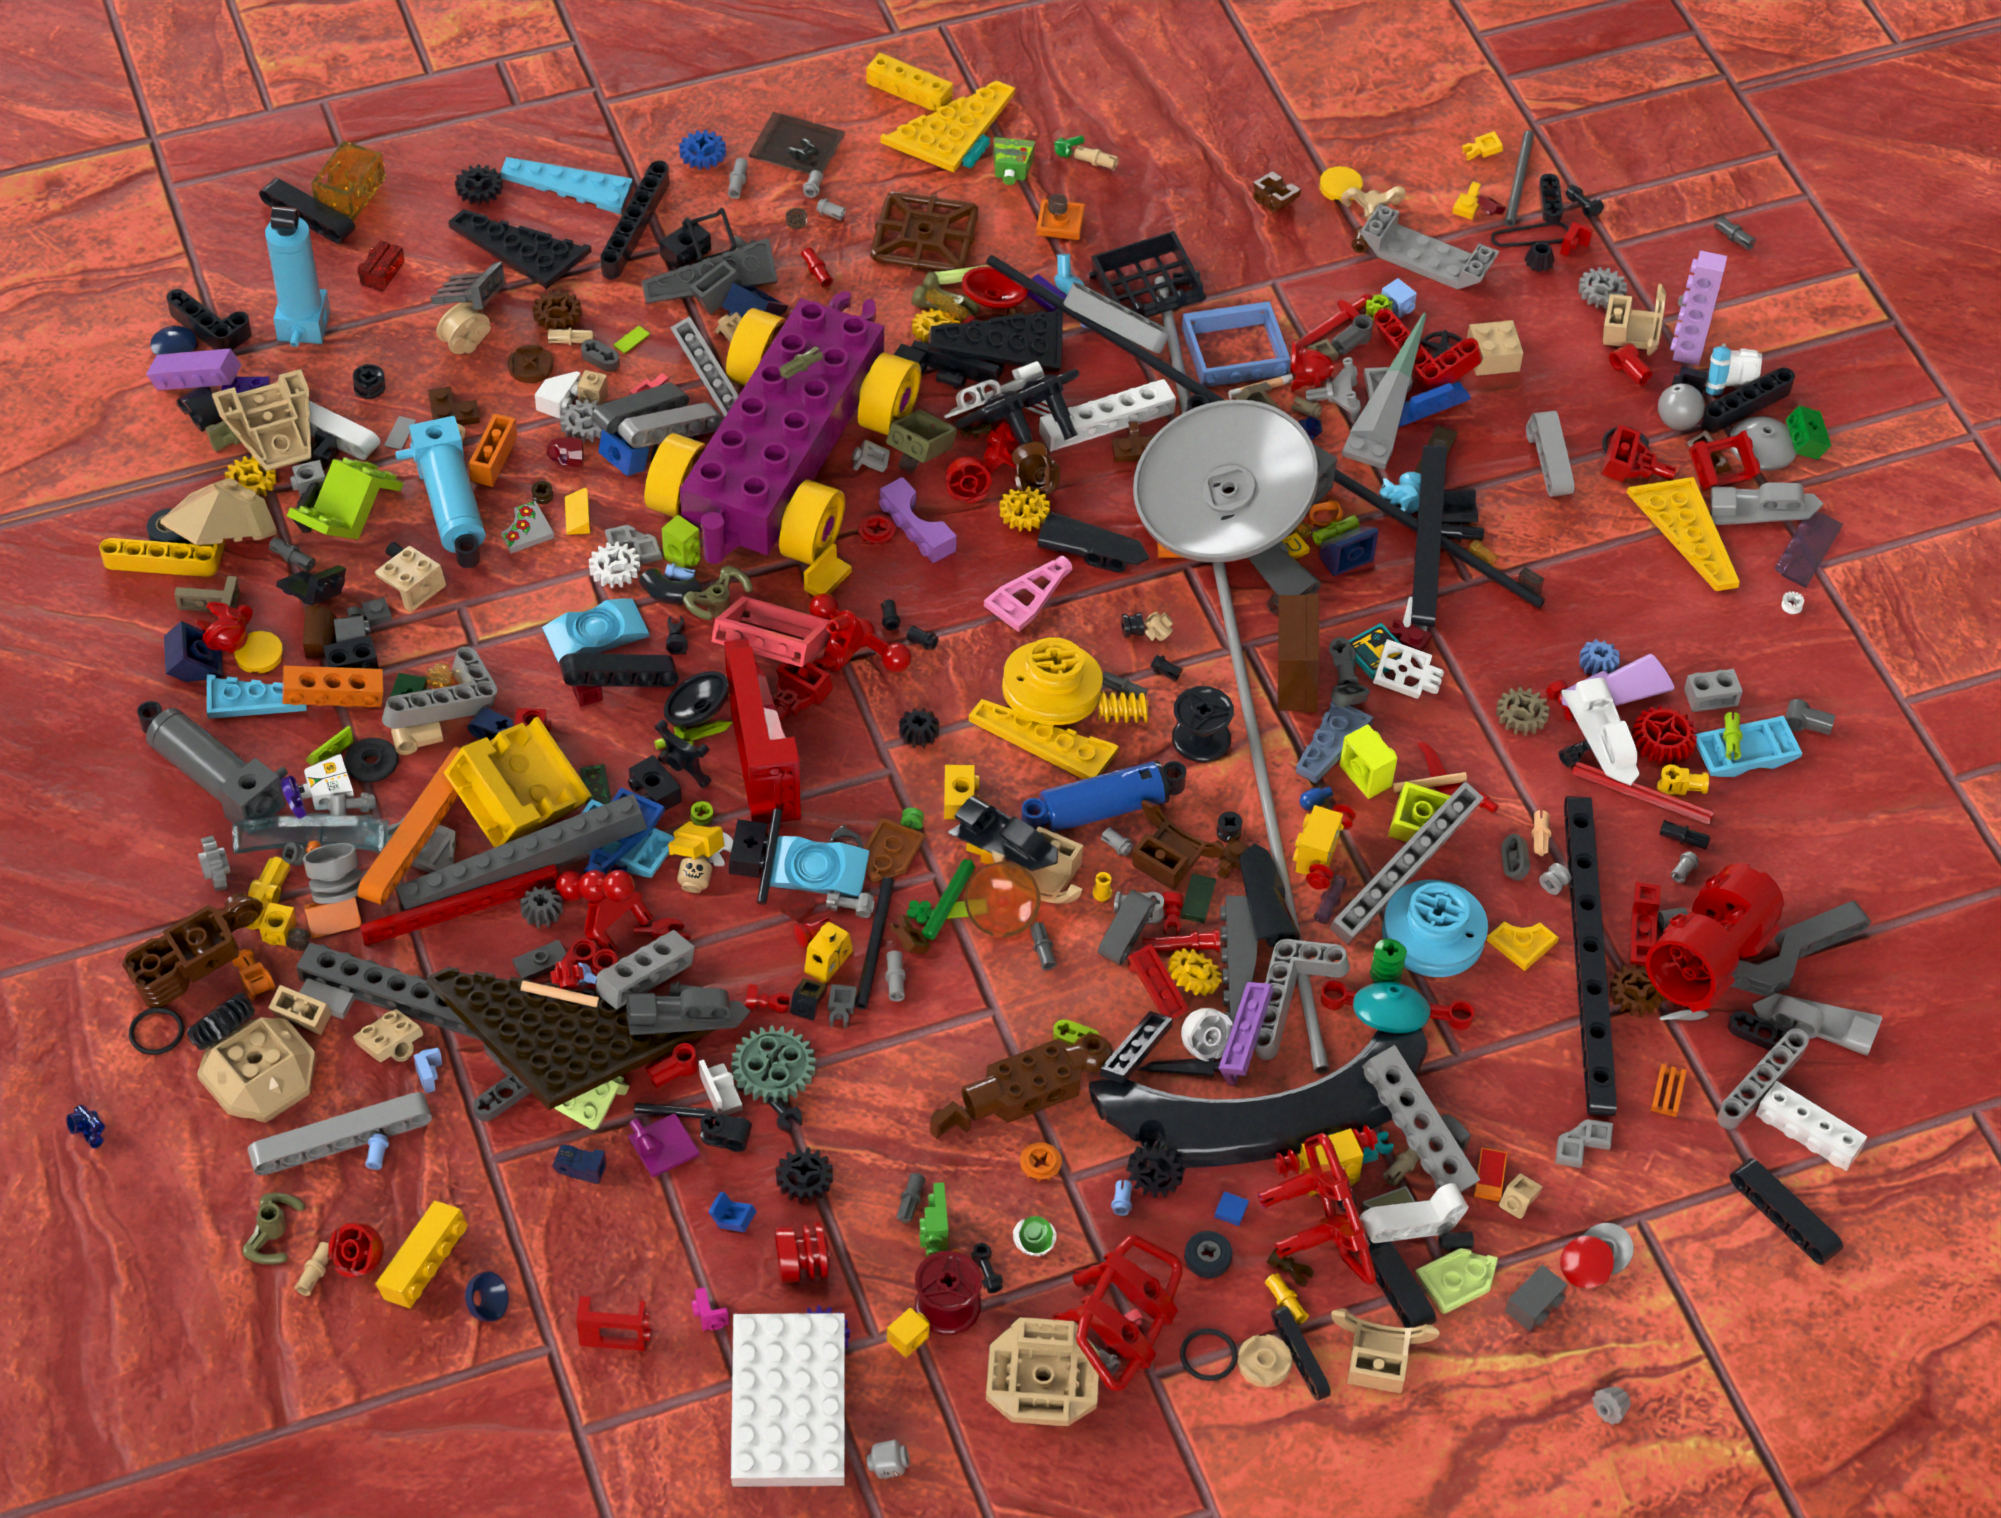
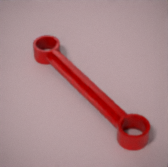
[1320,980,1475,1030]

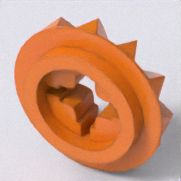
[1020,1142,1062,1182]

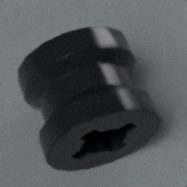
[1121,612,1144,638]
[1216,811,1243,843]

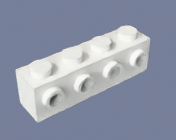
[1756,1081,1868,1171]

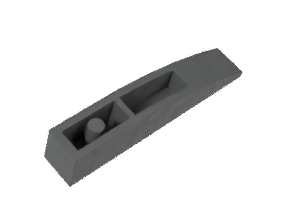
[1220,895,1258,1029]

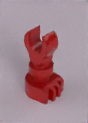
[1545,680,1572,722]
[1161,892,1184,936]
[745,984,790,1013]

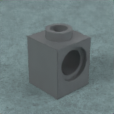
[334,615,371,643]

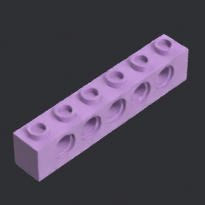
[1670,250,1727,366]

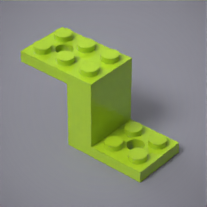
[287,457,404,539]

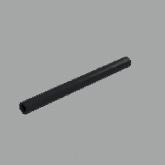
[855,877,895,1010]

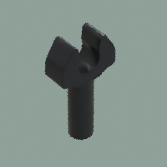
[767,1096,802,1133]

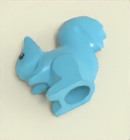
[1379,472,1421,514]

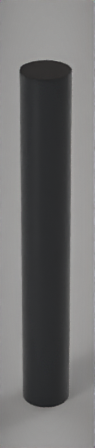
[634,1103,714,1118]

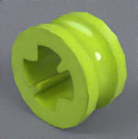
[691,801,713,826]

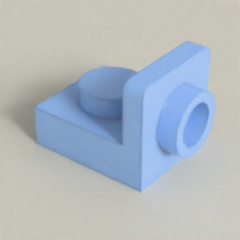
[414,1048,442,1094]

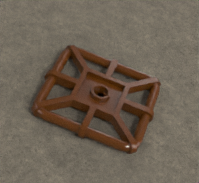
[870,191,978,271]

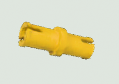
[1265,1273,1309,1325]

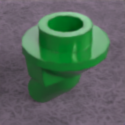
[1054,135,1084,158]

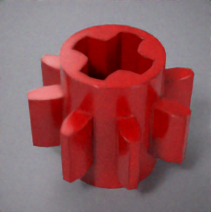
[550,960,584,990]

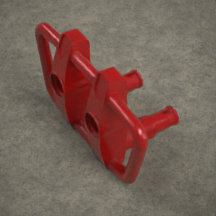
[1257,1133,1376,1285]
[1050,1234,1183,1391]

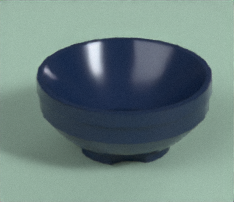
[465,1271,508,1322]

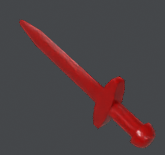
[1297,294,1373,348]

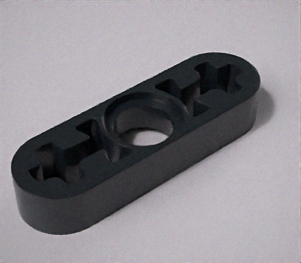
[1539,173,1563,224]
[1728,1011,1800,1051]

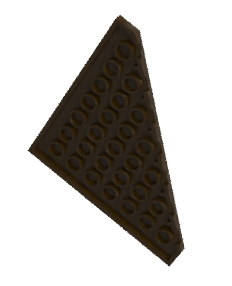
[426,967,717,1110]

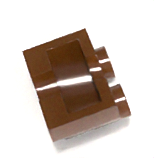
[1253,171,1301,213]

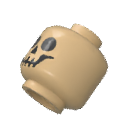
[677,855,712,893]

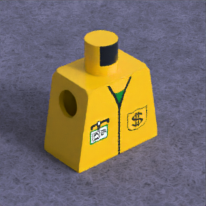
[804,922,853,984]

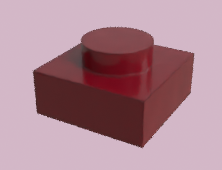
[1476,195,1507,216]

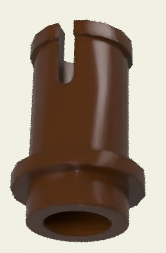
[1351,226,1369,253]

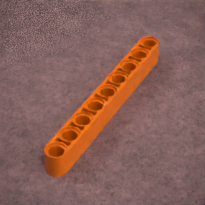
[357,746,461,905]

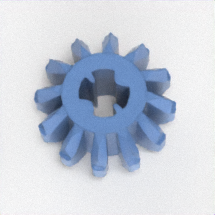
[1579,638,1620,676]

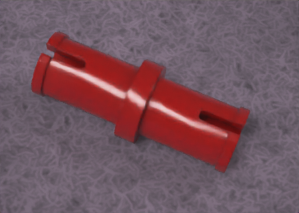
[801,247,833,288]

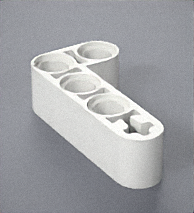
[1360,1183,1468,1243]

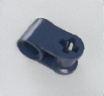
[467,707,513,741]

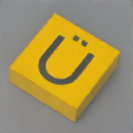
[1282,533,1310,560]

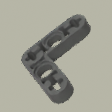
[473,1044,531,1122]

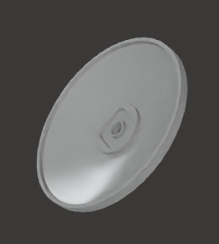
[1133,400,1319,562]

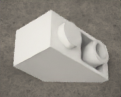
[535,371,581,419]

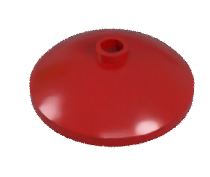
[961,266,1028,309]

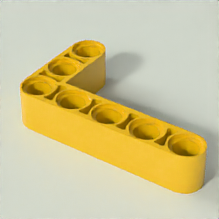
[99,538,226,577]

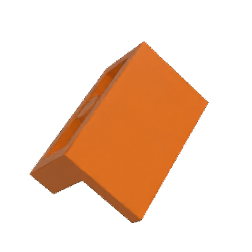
[303,897,362,939]

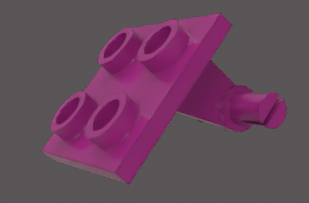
[628,1113,700,1178]

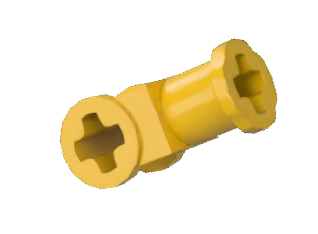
[1657,765,1709,796]

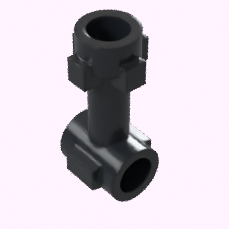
[1565,185,1604,218]
[971,1243,1003,1294]

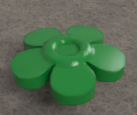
[906,900,934,924]

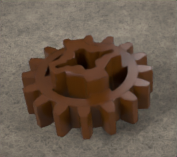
[532,289,582,331]
[1609,964,1665,1017]

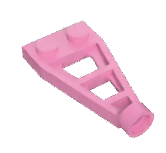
[984,556,1073,632]

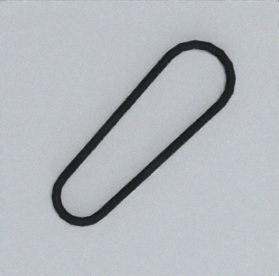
[1491,222,1569,247]

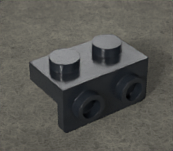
[1442,489,1478,524]

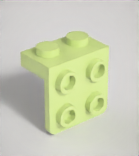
[555,1076,630,1130]

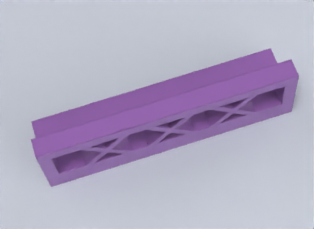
[1219,982,1274,1086]

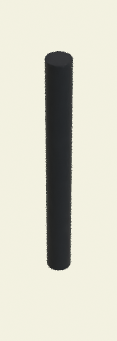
[757,809,783,905]

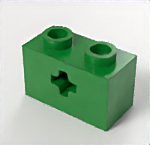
[1786,405,1831,460]

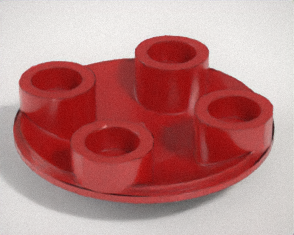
[1560,1236,1614,1288]

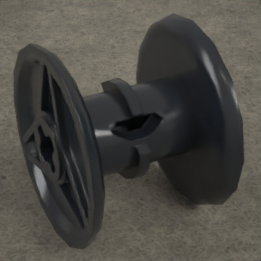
[1172,686,1234,762]

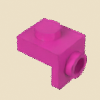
[691,1287,729,1331]

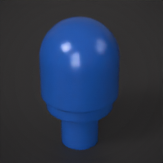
[1299,787,1333,810]

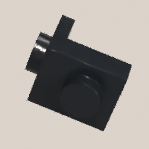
[1672,366,1708,394]
[312,430,339,471]

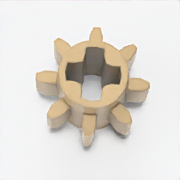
[1144,612,1173,641]

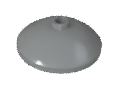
[1730,416,1796,471]

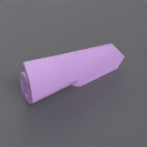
[1562,654,1674,707]

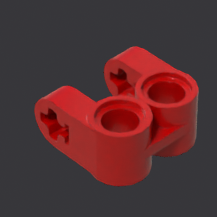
[562,938,619,990]

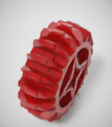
[1631,705,1697,766]

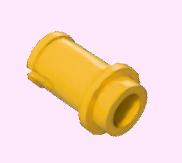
[1092,872,1112,902]

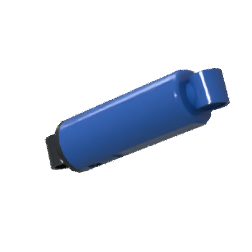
[1021,760,1187,833]

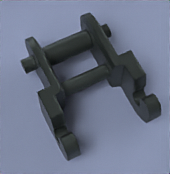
[787,138,819,162]

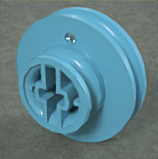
[1382,880,1488,977]

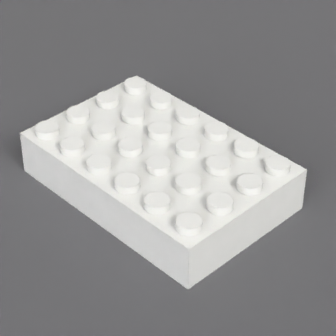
[731,1313,845,1487]

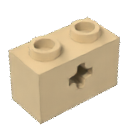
[269,985,332,1035]

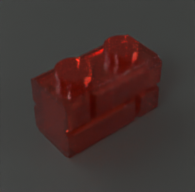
[357,240,405,292]

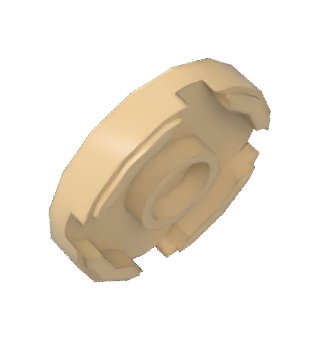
[1237,1334,1292,1388]

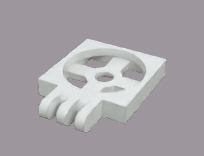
[1373,639,1444,699]

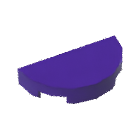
[280,775,306,820]

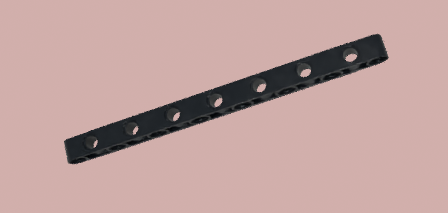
[1564,796,1617,1116]

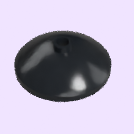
[664,671,730,728]

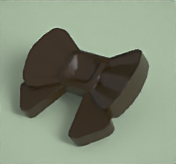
[959,421,992,438]

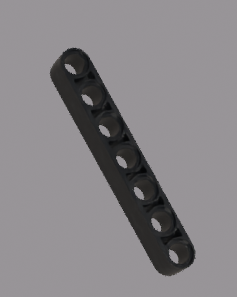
[600,160,670,279]

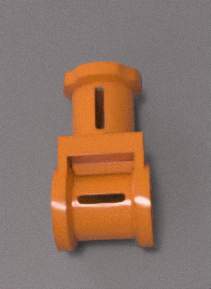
[231,949,276,1000]

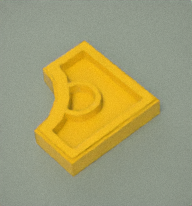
[1487,921,1559,971]

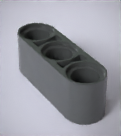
[1097,890,1156,965]

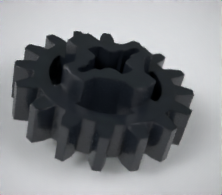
[455,164,503,205]
[1126,1141,1185,1198]
[776,1147,833,1203]

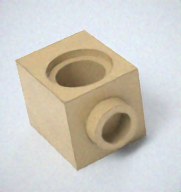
[577,370,608,406]

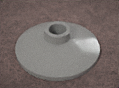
[1583,1223,1634,1275]

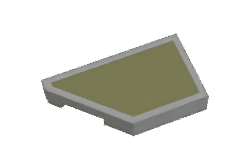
[1361,1186,1415,1211]

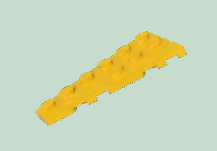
[1627,477,1740,591]

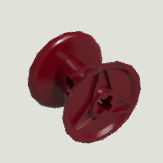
[914,1251,982,1335]

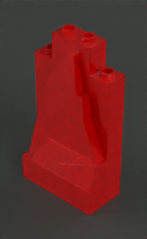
[724,639,801,824]

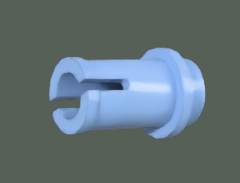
[664,563,696,581]
[365,1134,389,1170]
[1111,1180,1132,1216]

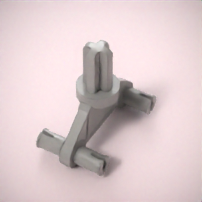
[1306,357,1361,421]

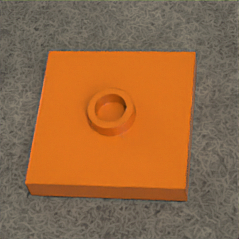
[1036,199,1085,240]

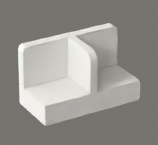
[699,1060,743,1116]

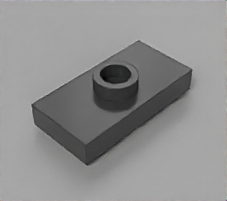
[512,940,566,980]

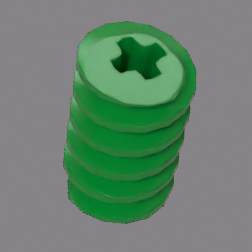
[1370,939,1407,983]

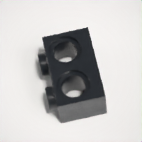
[323,635,379,669]

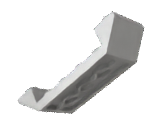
[1360,204,1499,289]

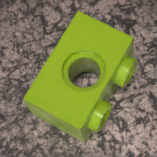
[662,515,701,569]

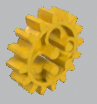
[999,486,1050,532]

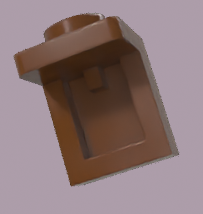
[930,1101,971,1139]

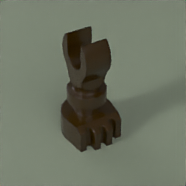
[1266,1248,1314,1286]

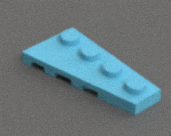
[207,674,307,719]

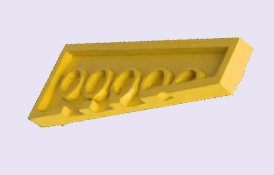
[969,699,1119,779]

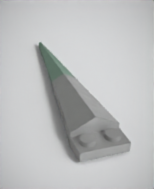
[1342,313,1426,470]

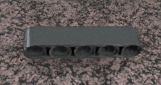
[591,382,689,434]

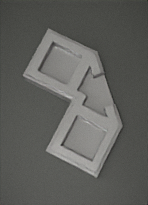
[605,525,662,565]
[1555,1119,1613,1168]

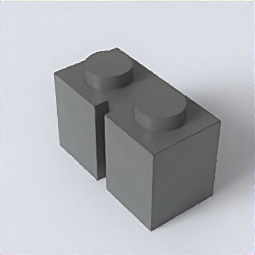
[1505,1264,1568,1332]

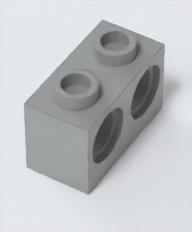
[1684,669,1743,712]

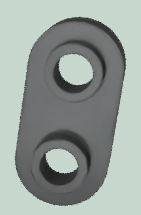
[1330,683,1370,707]
[1501,834,1530,881]

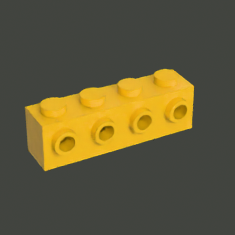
[867,53,953,112]
[376,1200,468,1308]

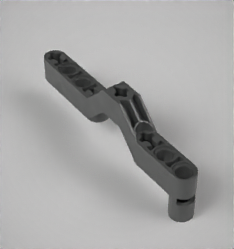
[1729,901,1871,997]

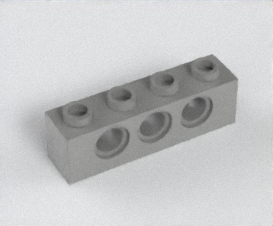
[596,930,695,1009]

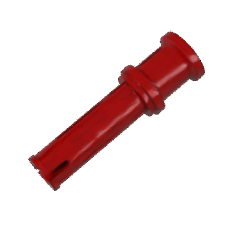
[1142,929,1220,953]

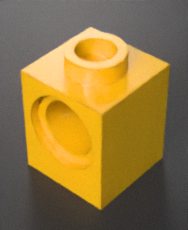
[259,902,297,946]
[887,1308,929,1358]

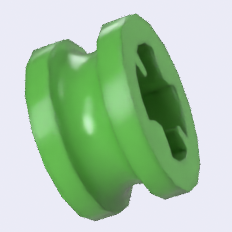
[901,808,924,830]

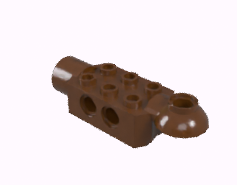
[961,1033,1114,1123]

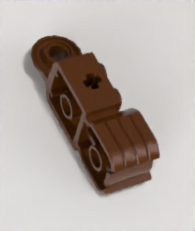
[122,893,263,1008]

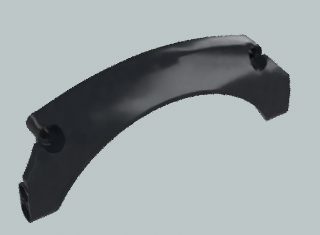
[1089,1028,1428,1168]

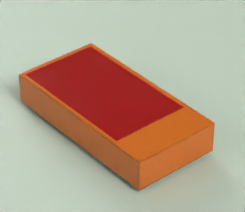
[1474,1147,1507,1202]

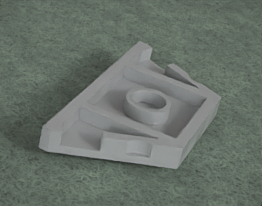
[366,817,456,873]

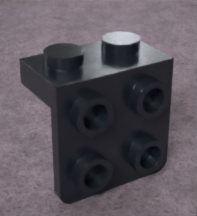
[276,565,346,605]

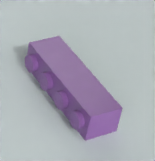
[146,349,242,390]

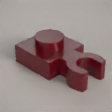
[1387,619,1432,651]

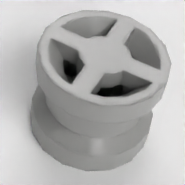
[1539,863,1571,895]

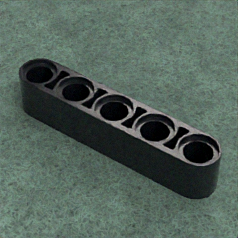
[259,178,356,244]
[1701,368,1795,433]
[559,653,679,687]
[1730,1158,1843,1265]
[1366,1233,1436,1328]

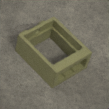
[886,409,958,463]

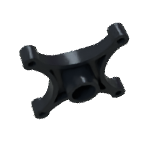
[654,719,711,789]

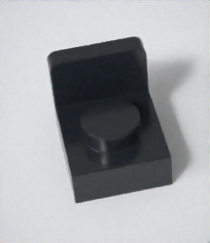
[790,978,828,1020]

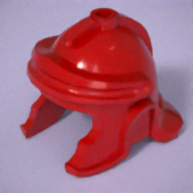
[1290,340,1334,393]
[196,602,253,653]

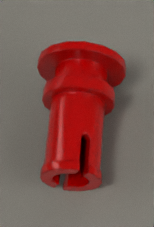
[793,916,833,948]

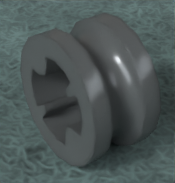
[282,842,307,866]

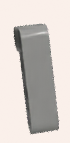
[1526,411,1575,497]

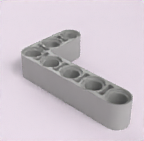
[382,647,498,729]
[1254,939,1350,1060]

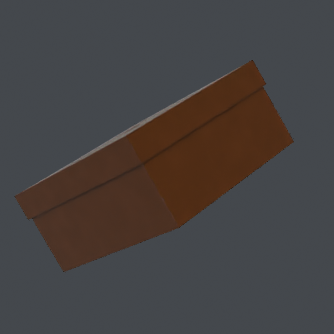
[1278,594,1319,713]

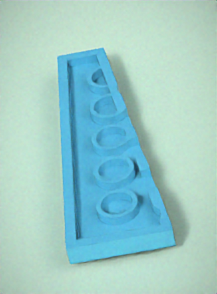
[500,157,633,215]

